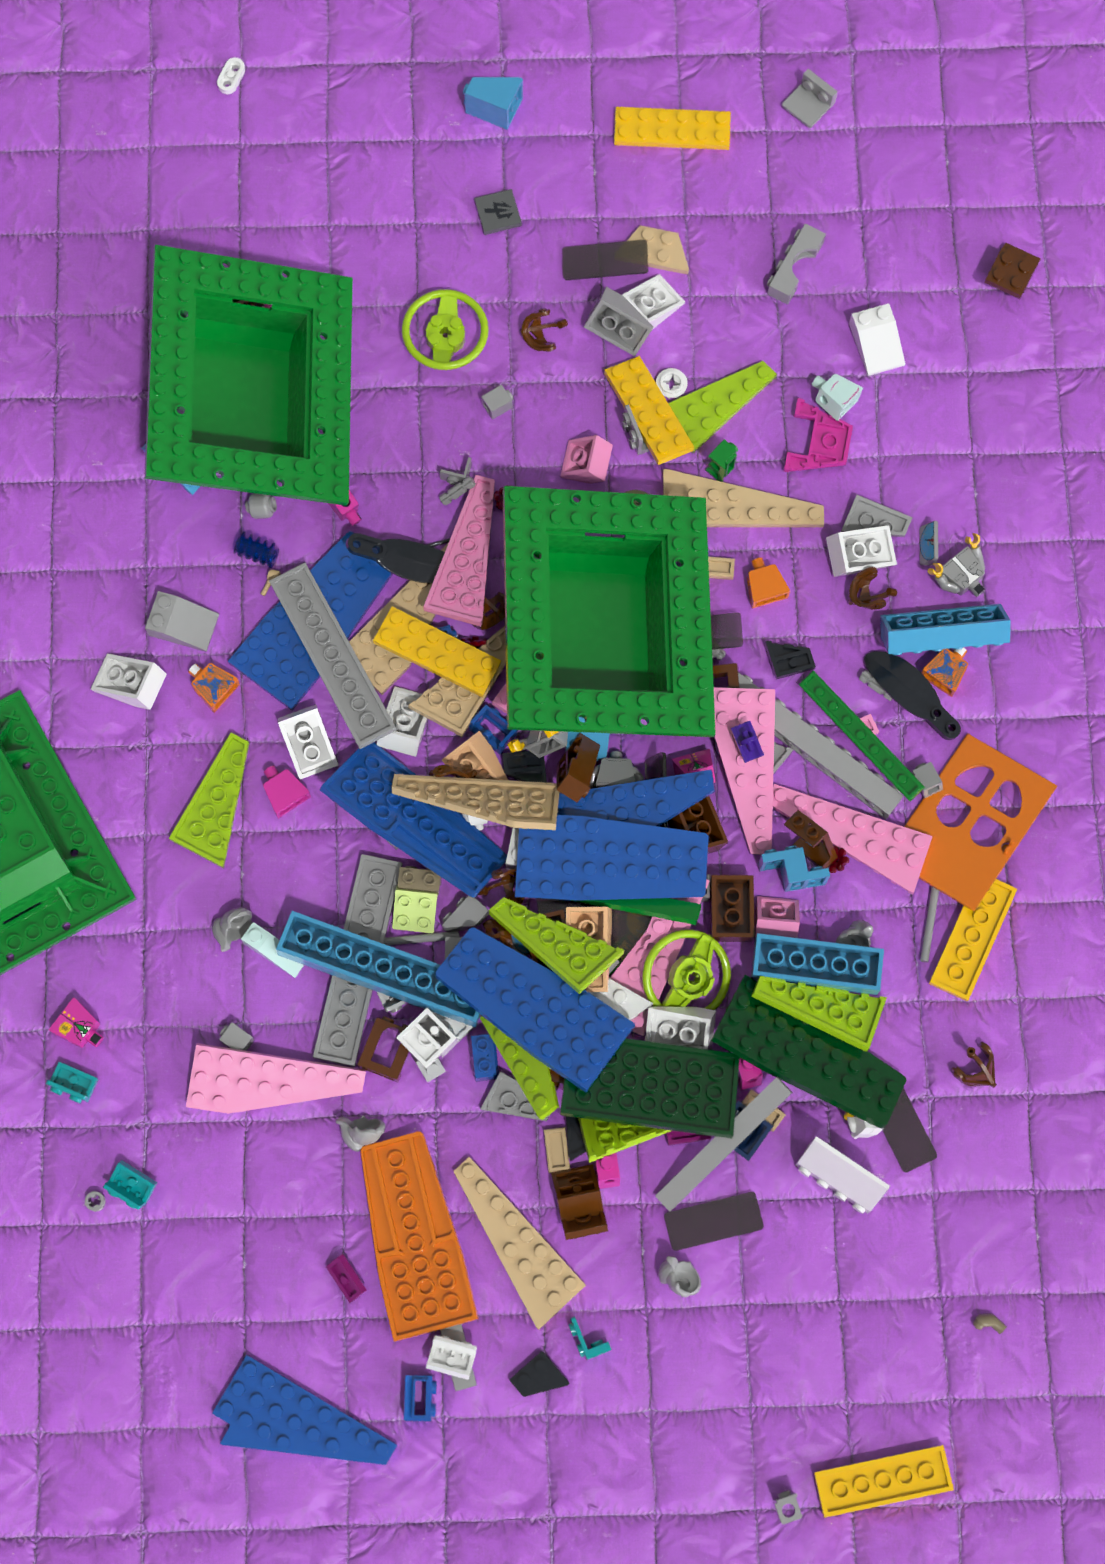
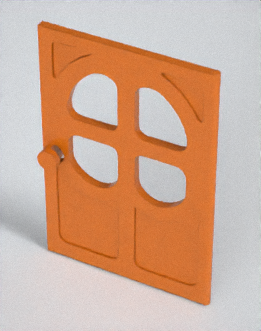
[904,733,1057,912]

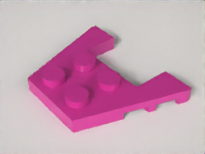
[784,398,853,472]

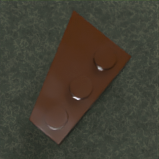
[556,733,600,803]

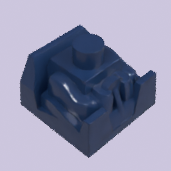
[715,1100,774,1161]

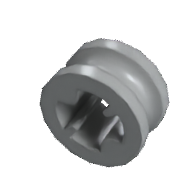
[85,1191,106,1212]

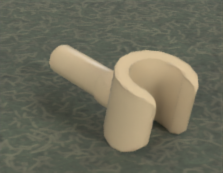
[261,570,281,596]

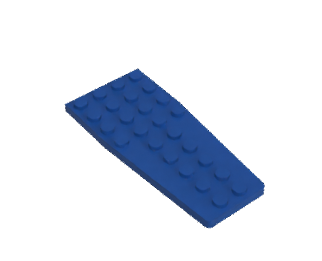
[228,531,393,711]
[320,742,507,898]
[515,815,709,901]
[436,928,635,1092]

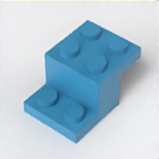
[758,846,830,892]

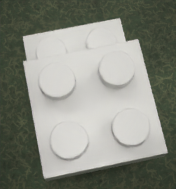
[396,1008,473,1069]

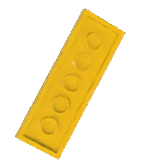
[614,107,731,150]
[604,356,694,465]
[373,606,501,698]
[929,879,1017,1002]
[814,1445,954,1518]

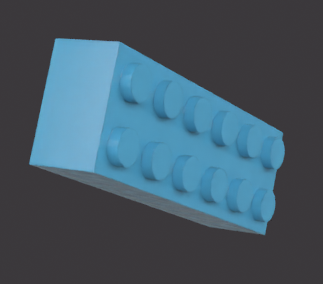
[880,604,1011,655]
[751,933,884,995]

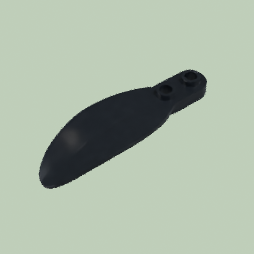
[346,533,445,583]
[864,651,961,740]

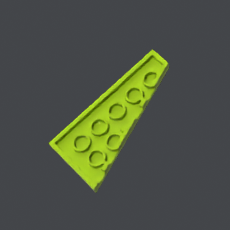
[668,361,777,453]
[169,733,249,869]
[489,897,624,994]
[752,976,887,1052]
[480,1016,559,1120]
[578,1118,673,1163]

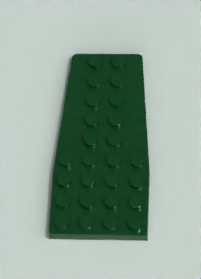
[711,975,906,1129]

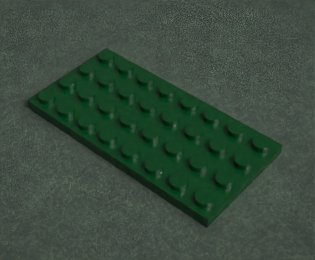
[560,1038,740,1139]

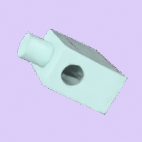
[812,374,863,421]

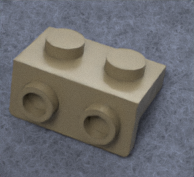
[397,866,442,893]

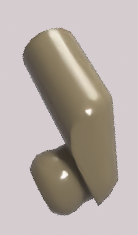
[973,1313,1007,1334]

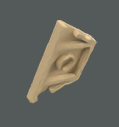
[615,225,689,275]

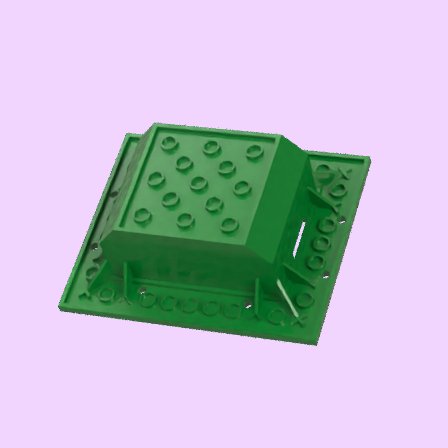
[144,245,353,506]
[503,486,716,737]
[0,690,137,975]

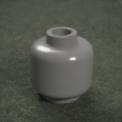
[245,493,277,519]

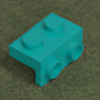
[46,1062,99,1104]
[103,1160,158,1210]

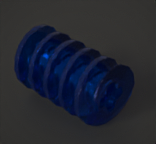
[234,531,279,568]

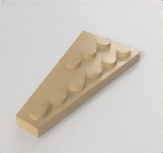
[408,626,506,737]

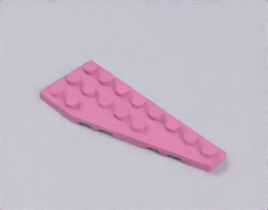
[714,688,775,855]
[186,1043,366,1114]

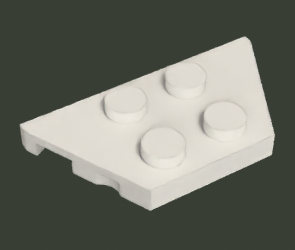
[584,978,653,1020]

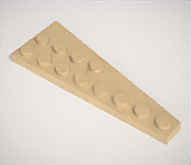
[663,469,824,527]
[453,1157,586,1330]

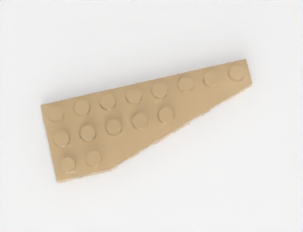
[349,544,448,695]
[392,774,560,830]

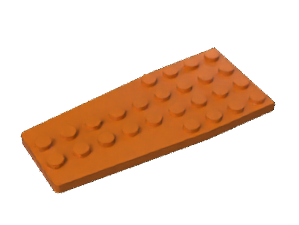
[361,1131,479,1342]

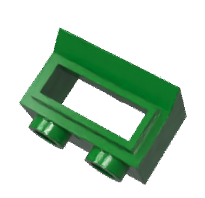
[706,439,738,482]

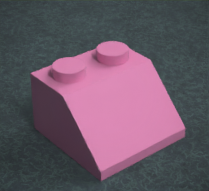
[560,435,613,484]
[755,896,800,938]

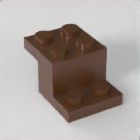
[984,242,1041,299]
[551,1164,608,1240]

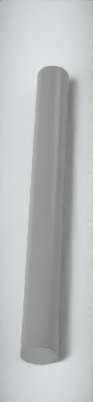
[920,886,939,962]
[384,931,459,946]

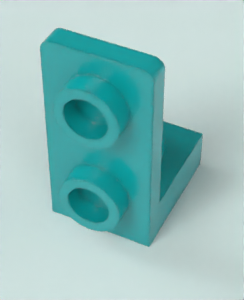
[568,1317,612,1360]

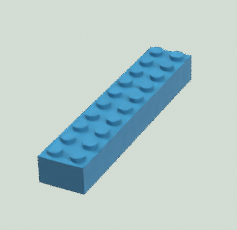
[276,911,481,1028]

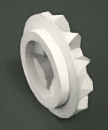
[656,368,687,399]

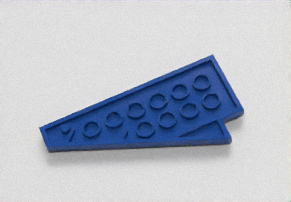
[557,770,715,826]
[212,1355,397,1465]

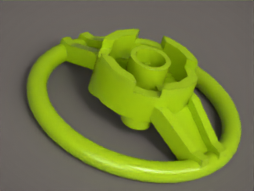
[402,289,489,370]
[642,929,731,1010]

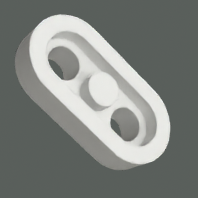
[217,57,245,94]

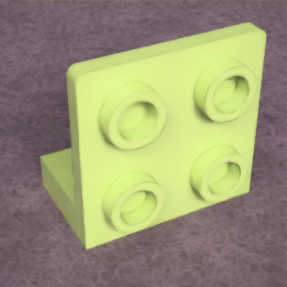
[392,884,439,933]

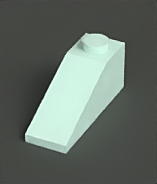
[241,922,304,978]

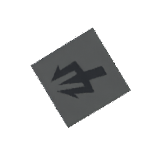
[474,189,522,235]

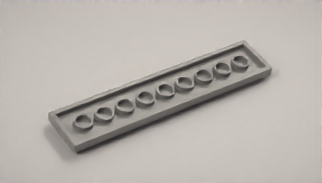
[269,563,397,749]
[313,854,403,1067]

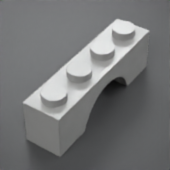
[767,223,826,305]

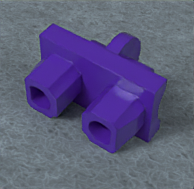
[731,721,764,763]

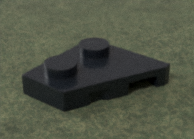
[509,1351,570,1397]

